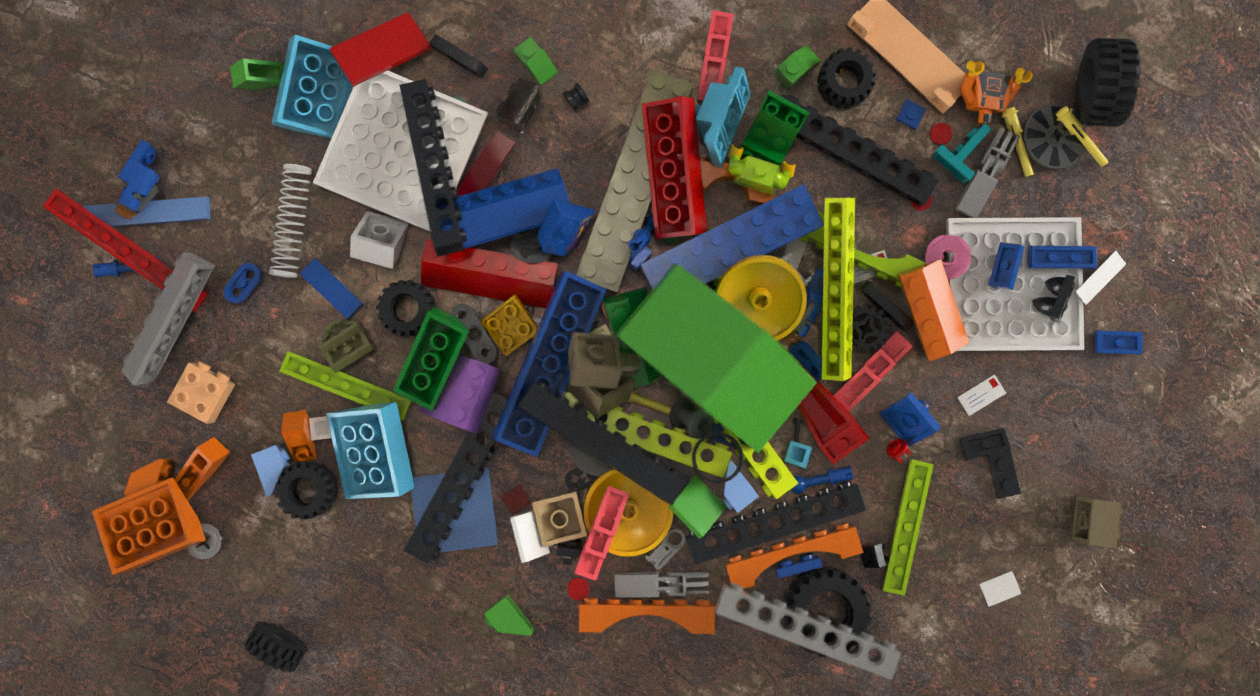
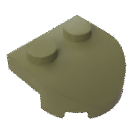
[318,318,373,373]

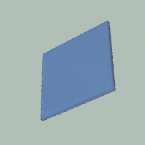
[411,467,498,552]

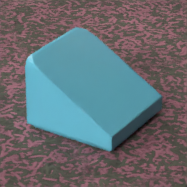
[784,440,813,469]

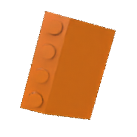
[92,478,206,575]

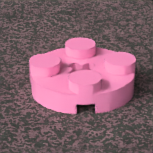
[925,235,971,280]

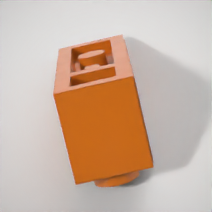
[174,437,230,501]

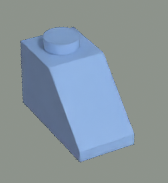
[251,444,291,497]
[722,460,759,513]

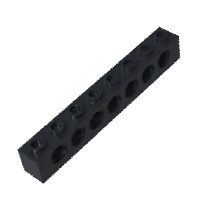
[399,79,467,256]
[782,94,938,207]
[403,392,507,564]
[685,481,866,565]

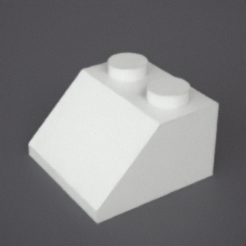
[350,211,409,269]
[510,509,554,563]

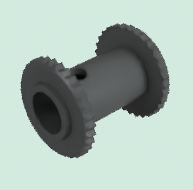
[669,399,714,439]

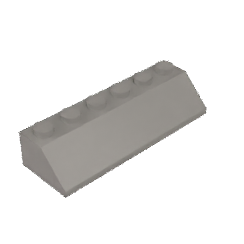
[121,252,215,386]

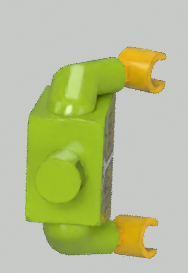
[727,144,796,196]

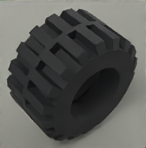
[817,47,877,109]
[376,280,436,337]
[275,462,338,520]

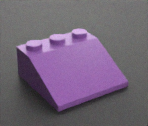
[418,355,501,434]

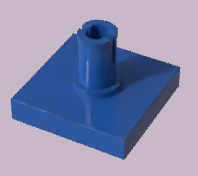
[879,392,941,447]

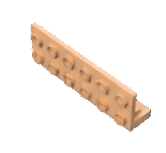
[847,0,965,114]

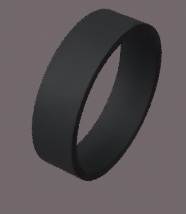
[692,433,743,483]

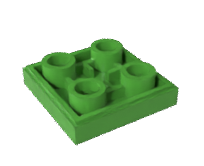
[668,475,727,539]

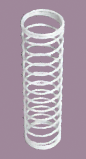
[269,164,312,278]

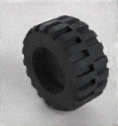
[1076,38,1140,127]
[783,567,872,658]

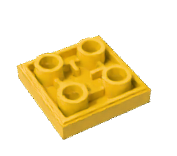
[481,295,538,357]

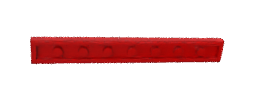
[42,189,208,312]

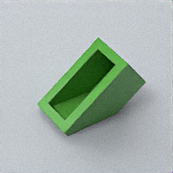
[774,45,821,91]
[230,58,284,90]
[484,594,535,636]

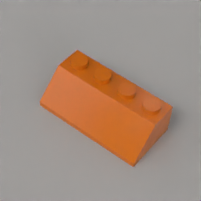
[897,259,969,361]

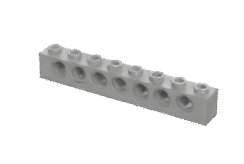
[714,582,901,680]

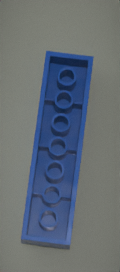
[641,184,824,290]
[492,271,607,457]

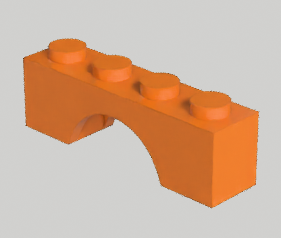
[700,156,773,206]

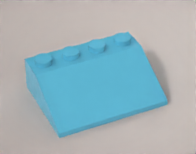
[271,35,353,138]
[326,402,415,499]

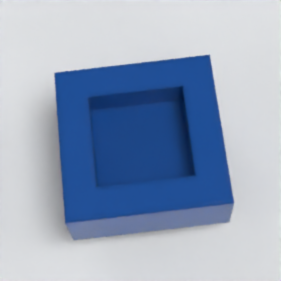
[896,99,926,130]

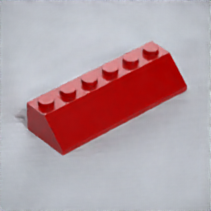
[642,96,707,239]
[421,239,559,309]

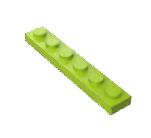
[279,351,412,421]
[881,459,934,596]

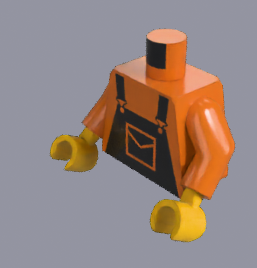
[960,60,1033,125]

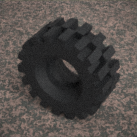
[244,621,307,672]

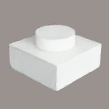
[309,416,332,441]

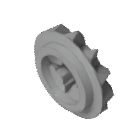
[187,523,223,559]

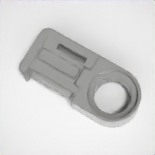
[645,528,685,570]

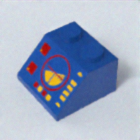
[537,200,595,256]

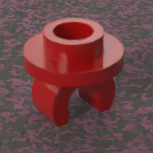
[886,439,911,463]

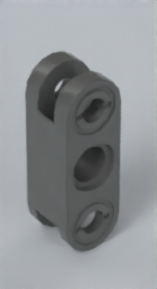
[451,304,499,365]

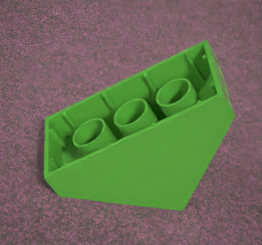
[616,263,817,453]

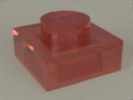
[501,484,532,515]

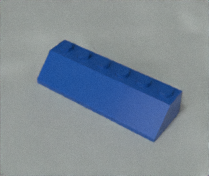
[438,168,570,248]

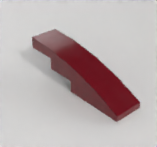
[456,131,516,197]

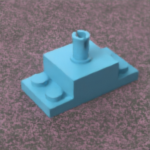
[695,66,751,168]

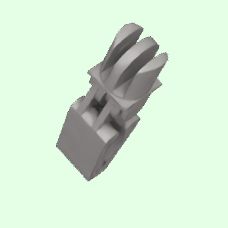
[955,126,1020,218]
[614,570,709,598]

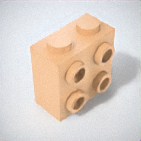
[167,361,235,424]

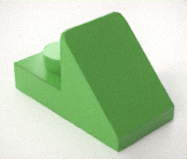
[514,37,558,86]

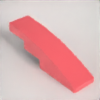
[697,10,734,101]
[833,330,913,411]
[574,486,629,581]

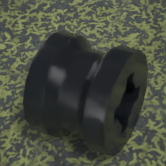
[563,83,590,111]

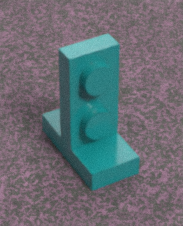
[931,123,991,184]

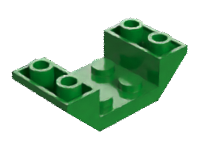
[739,91,810,166]

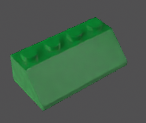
[603,287,662,388]
[393,307,469,411]

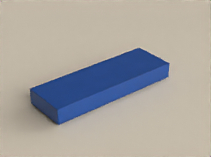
[1028,246,1097,269]
[300,258,364,320]

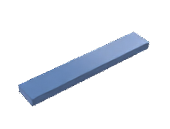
[83,197,211,227]

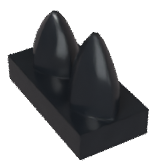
[1032,274,1076,323]

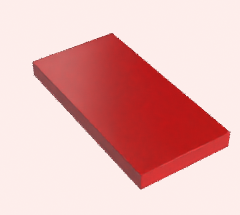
[330,12,431,87]

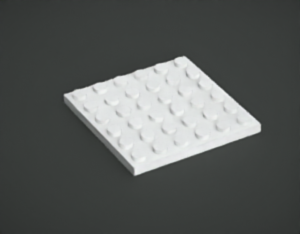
[313,71,488,232]
[946,217,1084,351]

